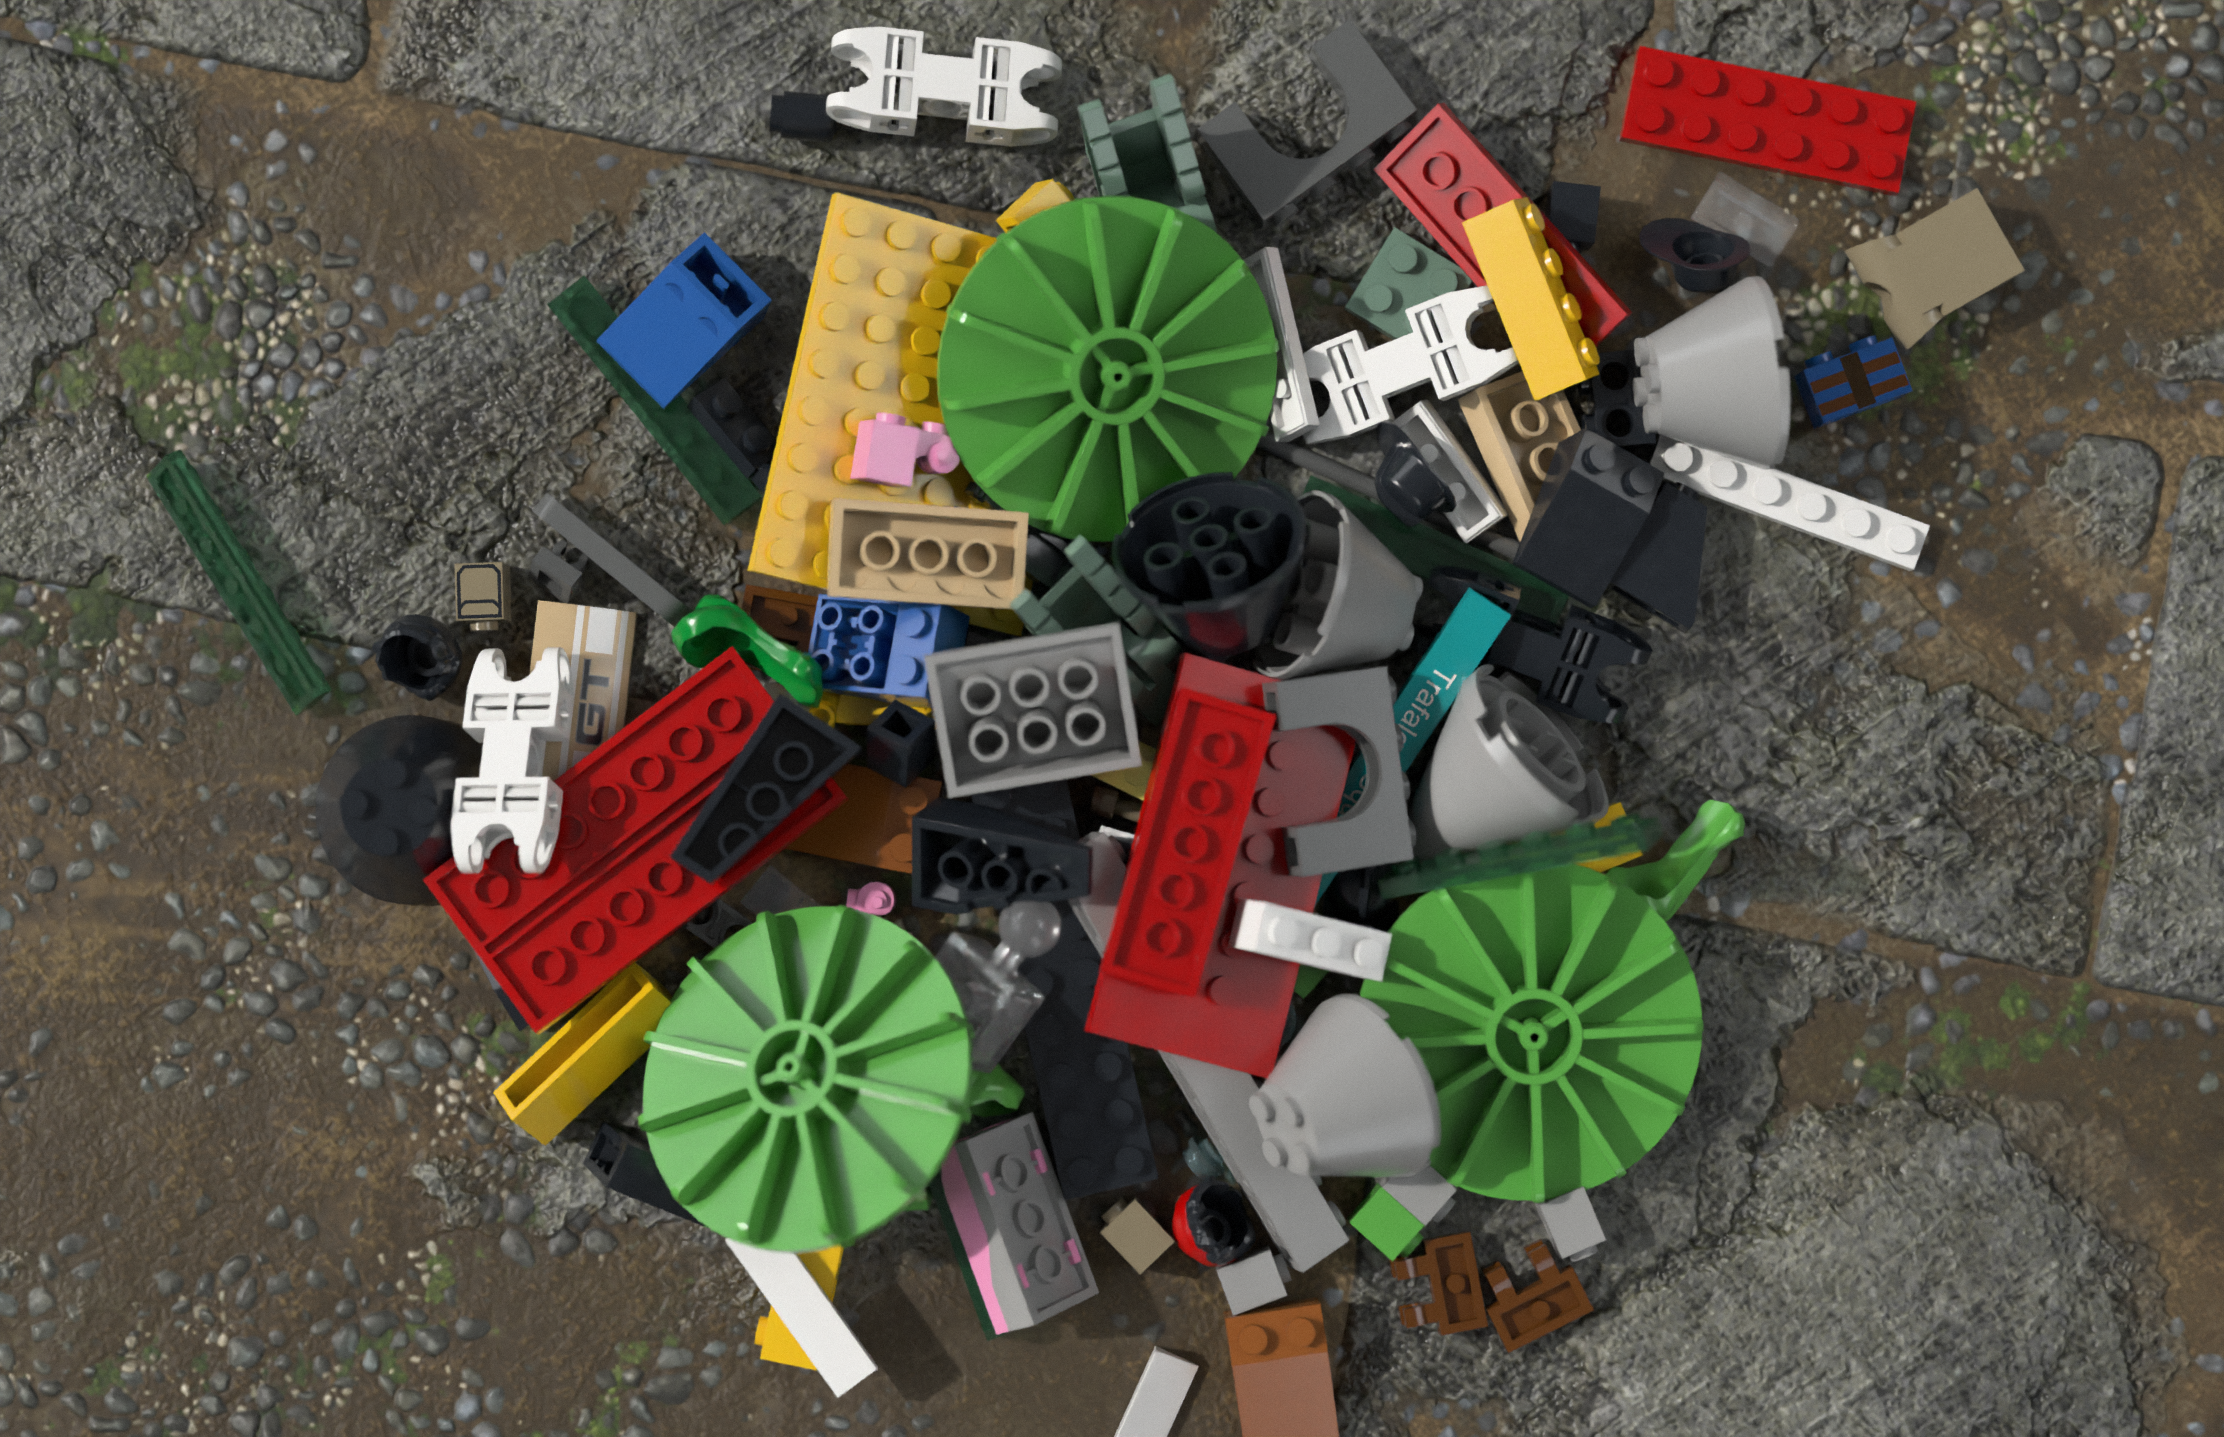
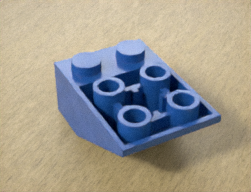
[596,232,772,409]
[808,594,970,708]

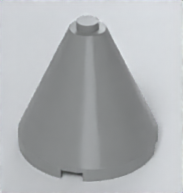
[1407,664,1608,863]

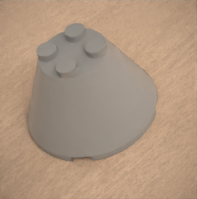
[1632,276,1790,470]
[1251,491,1423,680]
[1249,994,1441,1178]

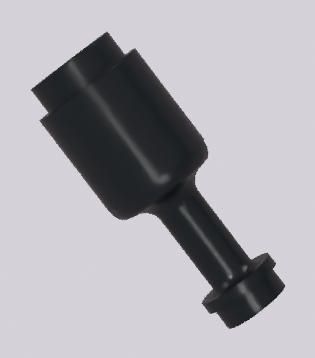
[769,91,894,143]

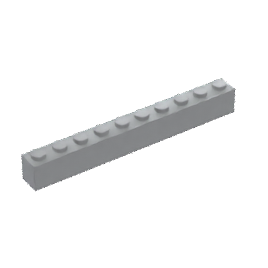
[1067,832,1350,1272]

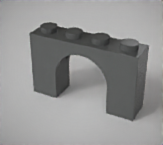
[1196,19,1417,229]
[1262,666,1416,877]

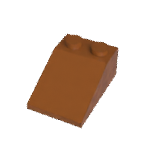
[786,764,944,874]
[1223,1297,1339,1437]

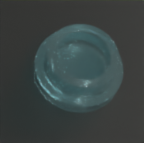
[1182,1135,1224,1181]

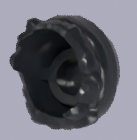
[372,614,463,701]

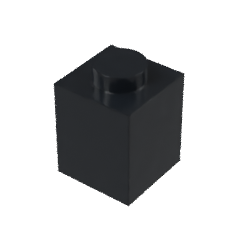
[1545,181,1601,255]
[867,699,935,788]

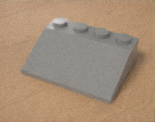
[924,622,1142,798]

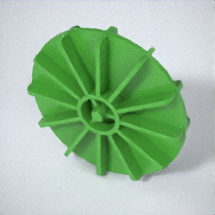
[937,196,1280,542]
[1359,857,1704,1203]
[638,905,975,1253]

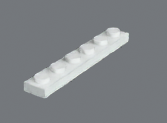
[1649,434,1930,571]

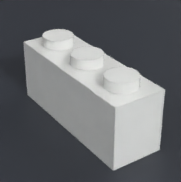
[1228,899,1392,982]

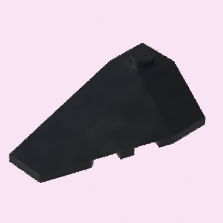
[912,797,1093,915]

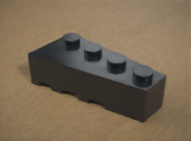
[669,693,862,886]

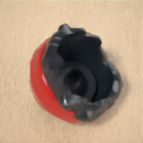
[1172,1175,1256,1267]

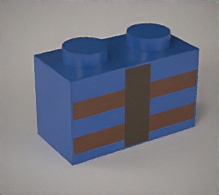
[1794,335,1912,429]

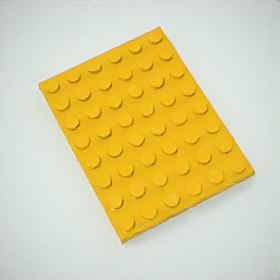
[748,192,1033,636]

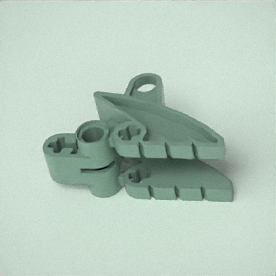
[1078,74,1217,233]
[1009,536,1183,727]

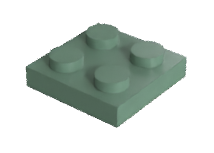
[1344,227,1472,340]

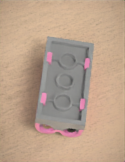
[941,1112,1099,1335]

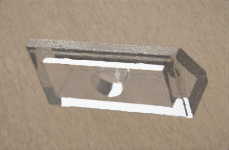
[1690,172,1799,267]

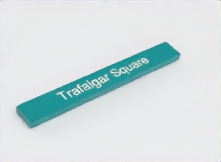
[1315,587,1511,905]

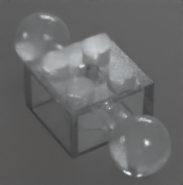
[935,901,1061,1074]

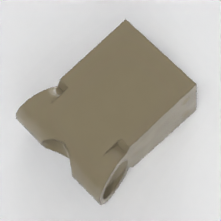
[1845,188,2025,353]

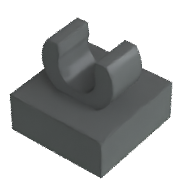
[529,540,588,604]

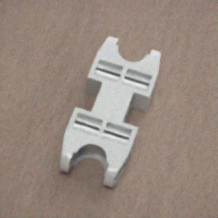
[826,26,1062,146]
[1302,286,1519,444]
[451,647,574,874]

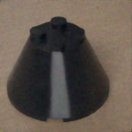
[1112,472,1307,662]
[315,715,483,905]

